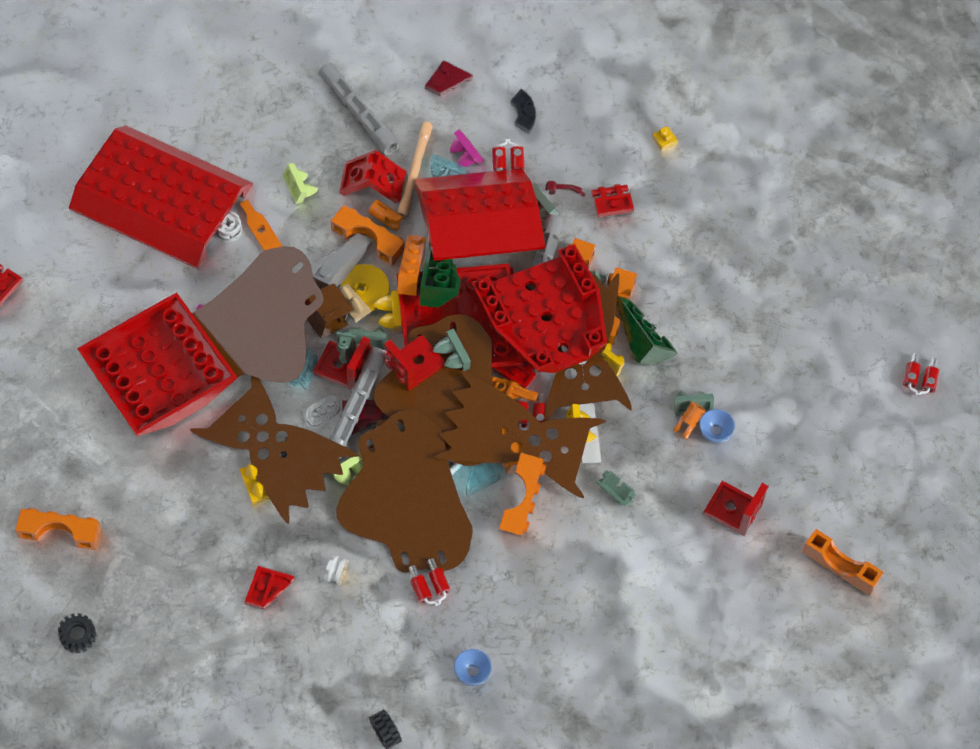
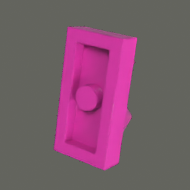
[450,129,485,168]

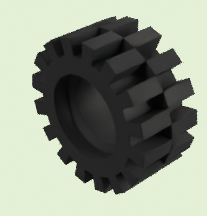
[58,613,97,653]
[369,709,402,749]

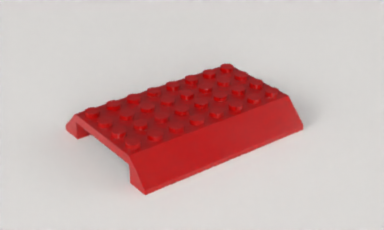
[69,125,253,269]

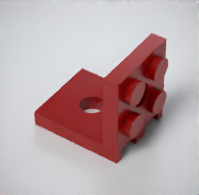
[339,150,406,204]
[384,335,445,391]
[313,336,371,390]
[703,480,769,536]

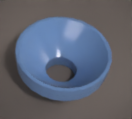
[699,409,735,443]
[454,649,492,686]

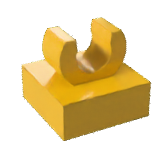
[652,126,678,151]

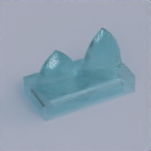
[430,154,469,177]

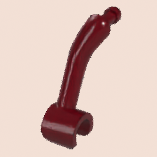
[545,181,585,197]

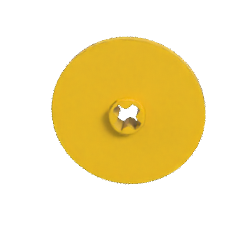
[338,264,390,312]

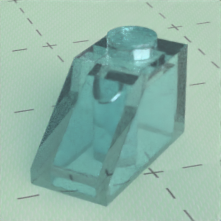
[466,463,502,497]

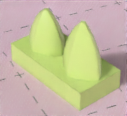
[282,163,318,204]
[328,452,363,486]

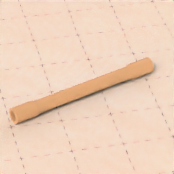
[397,122,433,219]

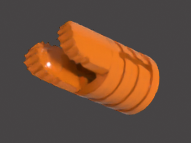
[369,200,402,230]
[673,401,706,440]

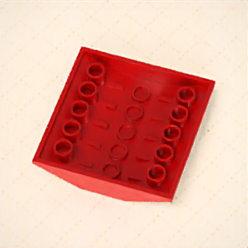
[414,168,545,261]
[396,263,523,368]
[77,292,237,437]

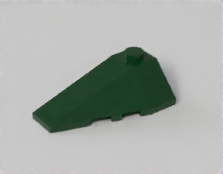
[420,243,461,307]
[617,296,678,366]

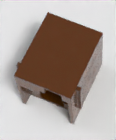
[305,283,354,339]

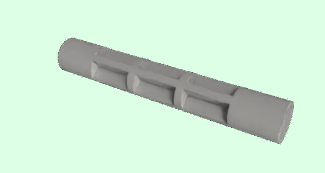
[319,63,399,155]
[526,214,564,290]
[329,347,385,460]

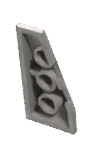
[311,233,373,289]

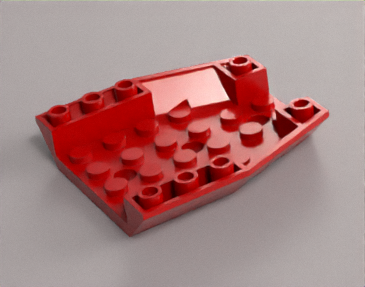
[471,244,607,373]

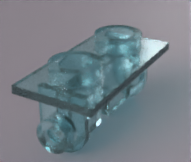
[290,347,318,390]

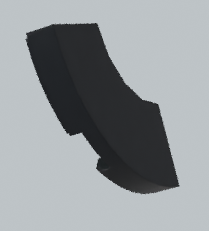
[510,89,536,134]

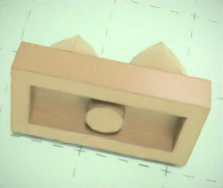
[339,284,370,323]

